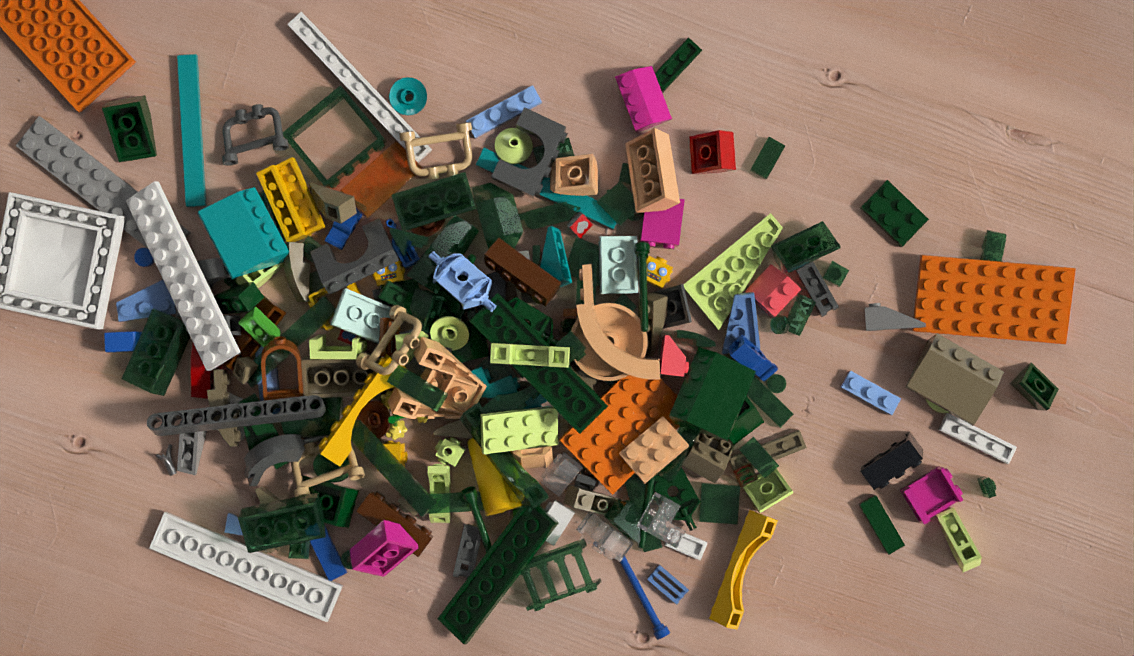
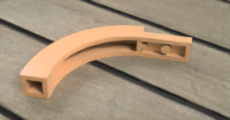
[577,264,660,380]

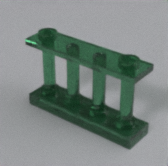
[520,538,602,611]

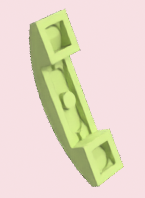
[490,343,570,368]

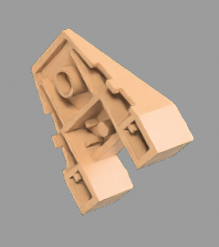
[388,337,487,419]

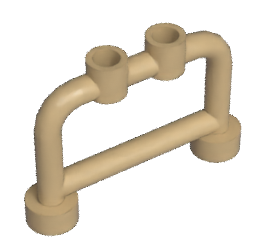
[399,122,472,180]
[356,305,422,375]
[291,436,365,500]

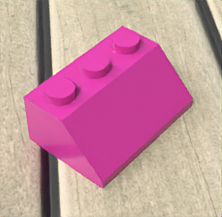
[615,66,672,133]
[350,520,418,577]

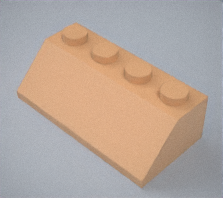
[625,128,680,213]

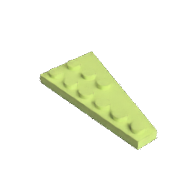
[684,213,783,330]

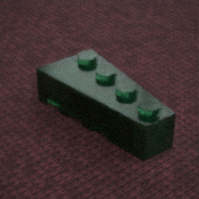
[407,215,479,294]

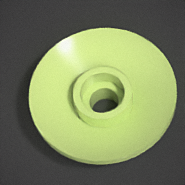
[495,128,533,164]
[430,316,469,351]

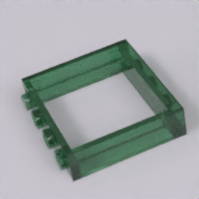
[283,85,387,189]

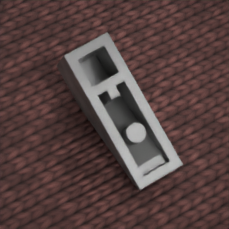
[865,303,926,331]
[177,417,207,475]

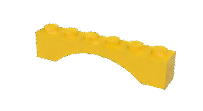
[319,354,408,466]
[709,509,778,630]

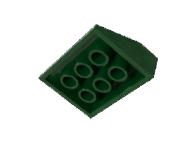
[669,347,756,441]

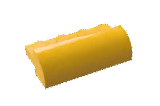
[256,157,326,242]
[467,435,525,516]

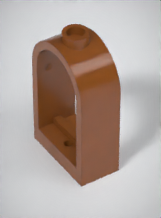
[261,336,303,401]

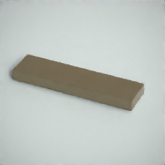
[729,430,807,474]

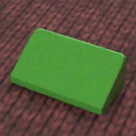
[238,307,281,347]

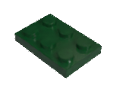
[860,180,929,247]

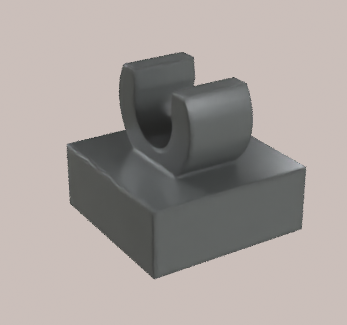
[574,467,597,491]

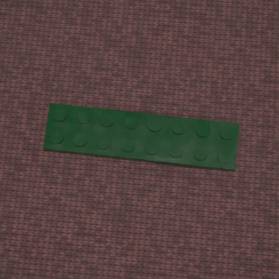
[470,293,608,434]
[437,498,559,645]

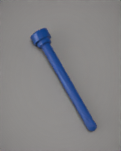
[617,553,670,640]

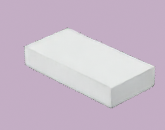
[665,528,707,560]

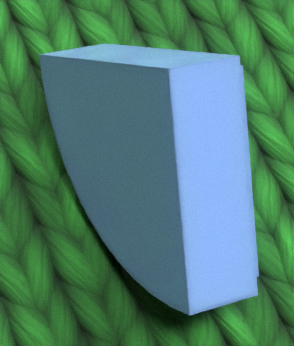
[224,513,245,536]

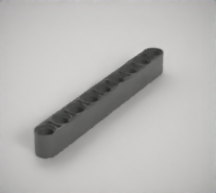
[147,395,326,436]

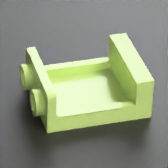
[309,334,367,359]

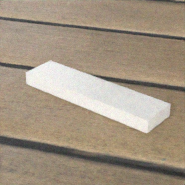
[938,413,1017,464]

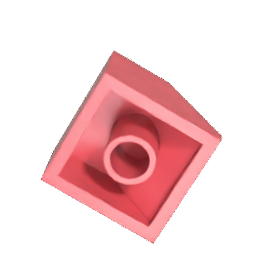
[744,264,801,318]
[660,335,689,377]

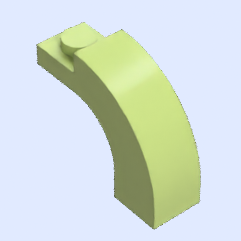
[427,464,451,523]

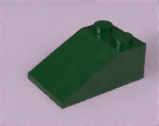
[102,95,157,163]
[290,475,359,528]

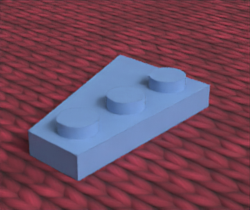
[116,280,176,322]
[722,292,760,354]

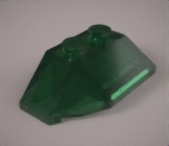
[472,182,524,249]

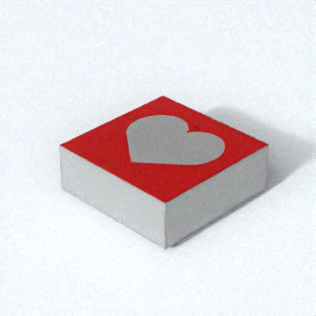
[567,211,593,239]

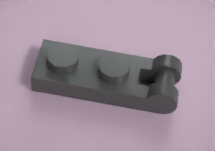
[795,261,839,317]
[453,524,481,580]

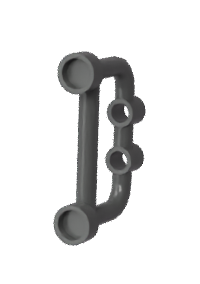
[222,104,289,166]

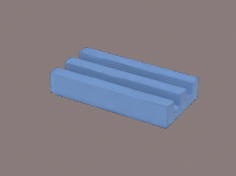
[647,564,689,605]

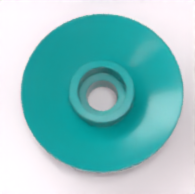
[389,77,427,116]

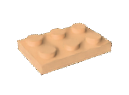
[619,417,689,484]

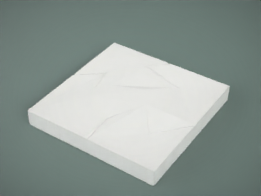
[0,192,125,329]

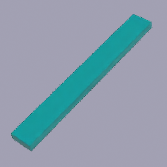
[177,54,206,207]
[476,148,622,230]

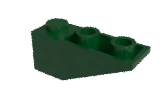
[214,282,264,314]

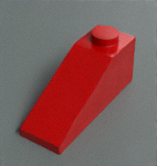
[191,343,215,399]

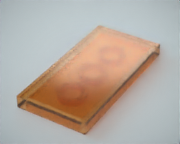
[340,141,423,219]

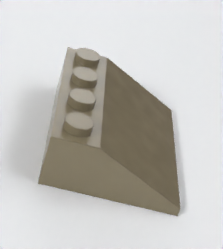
[906,333,1004,426]

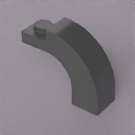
[244,434,305,486]

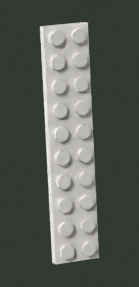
[126,181,240,371]
[149,512,343,622]

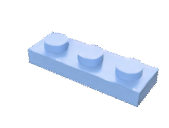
[840,371,901,415]

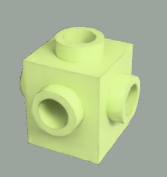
[435,437,466,467]

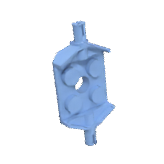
[429,251,497,312]

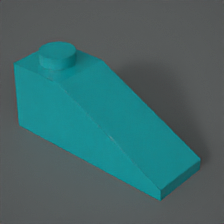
[540,226,572,287]

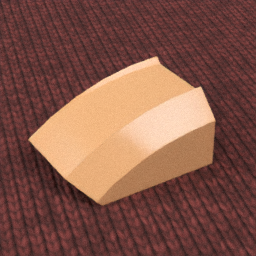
[550,154,598,196]
[512,446,553,471]

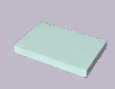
[599,236,638,294]
[330,288,393,344]

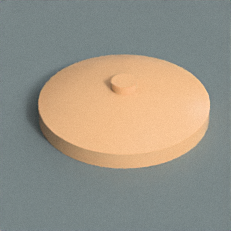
[570,303,648,381]

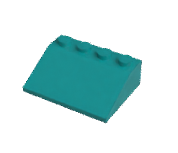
[198,187,289,279]

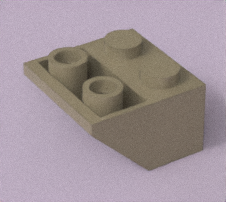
[682,432,735,483]

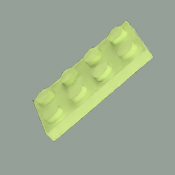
[480,406,558,454]

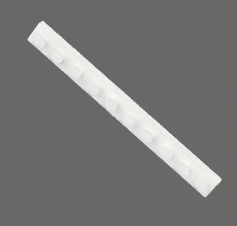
[288,12,432,163]

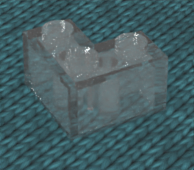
[540,451,583,497]
[637,492,686,548]
[576,511,634,562]

